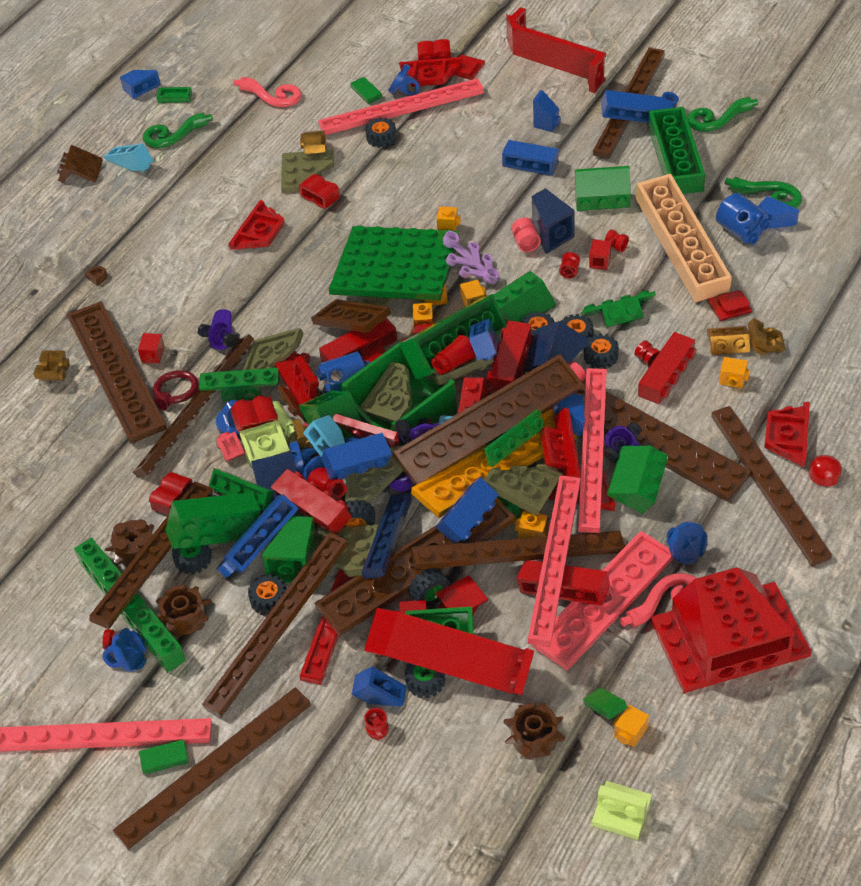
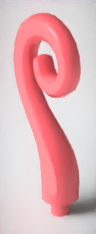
[234,77,302,107]
[620,573,697,628]

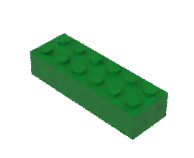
[648,107,706,194]
[399,294,507,379]

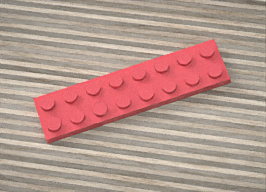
[532,531,674,671]

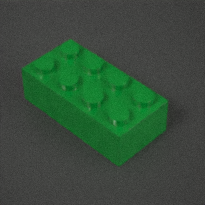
[165,492,261,549]

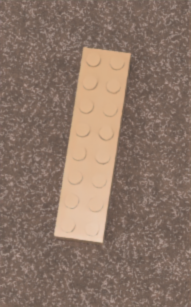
[636,174,732,302]

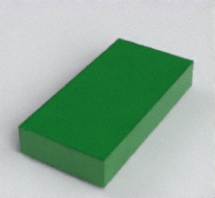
[350,77,382,104]
[157,87,192,103]
[583,687,628,719]
[139,740,189,775]

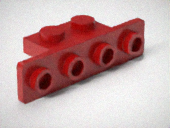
[275,356,319,405]
[540,408,581,478]

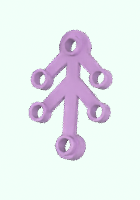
[443,231,499,284]

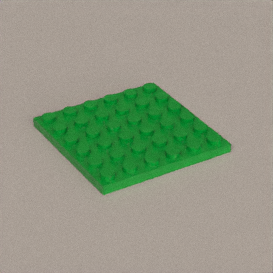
[329,225,460,301]

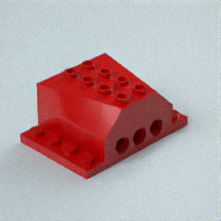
[651,567,812,693]

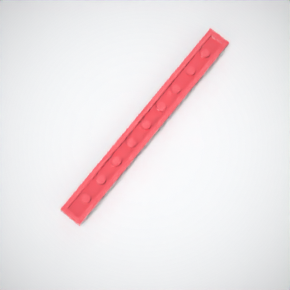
[318,78,484,135]
[578,368,607,533]
[528,476,581,647]
[0,718,213,752]

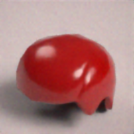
[809,455,843,487]

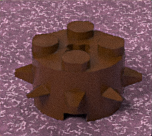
[105,519,154,567]
[156,585,212,637]
[503,703,565,760]

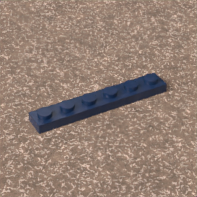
[362,493,412,579]

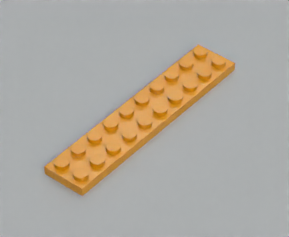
[411,408,583,518]

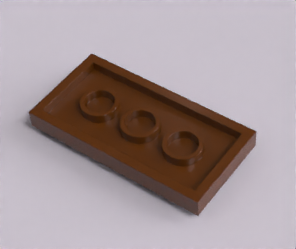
[311,299,391,333]

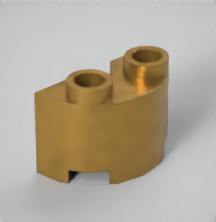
[300,130,327,154]
[748,318,786,355]
[33,350,70,381]

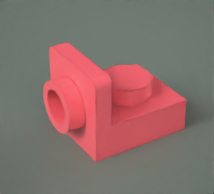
[216,432,245,463]

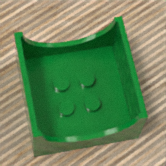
[341,341,457,446]

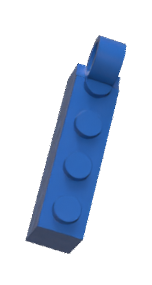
[601,90,679,123]
[216,494,299,578]

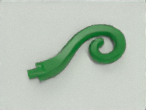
[687,97,758,132]
[142,112,213,148]
[724,177,802,208]

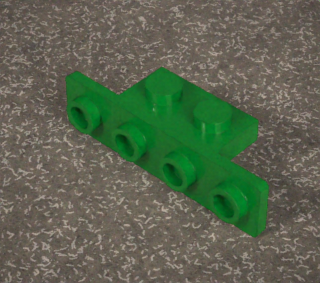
[580,290,656,328]
[199,368,278,401]
[484,410,544,467]

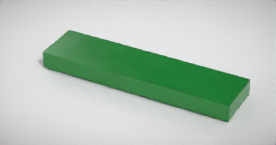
[209,468,274,511]

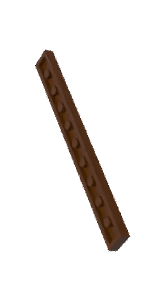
[593,47,665,159]
[132,334,254,478]
[711,406,832,567]
[89,481,213,629]
[411,531,625,570]
[202,532,349,718]
[112,687,311,850]

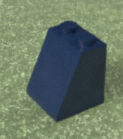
[532,188,575,254]
[523,321,589,372]
[251,451,297,502]

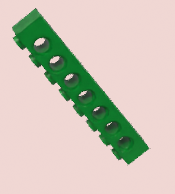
[74,538,186,673]

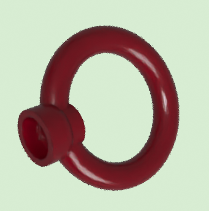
[153,370,199,410]

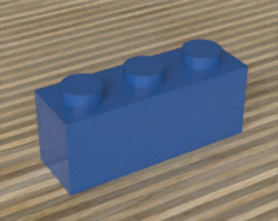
[502,140,559,176]
[469,319,498,361]
[322,432,392,480]
[435,477,499,544]

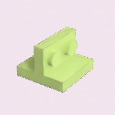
[239,420,290,467]
[592,781,652,840]

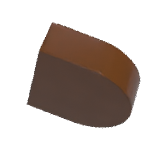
[85,266,107,286]

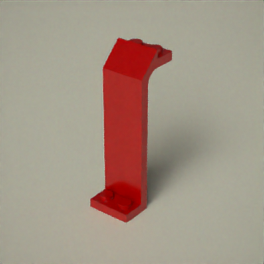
[506,7,606,93]
[364,608,535,697]

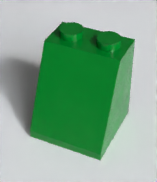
[299,390,360,439]
[262,516,317,583]

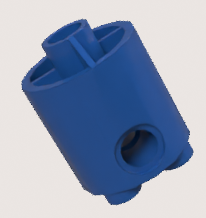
[716,193,771,245]
[316,352,370,394]

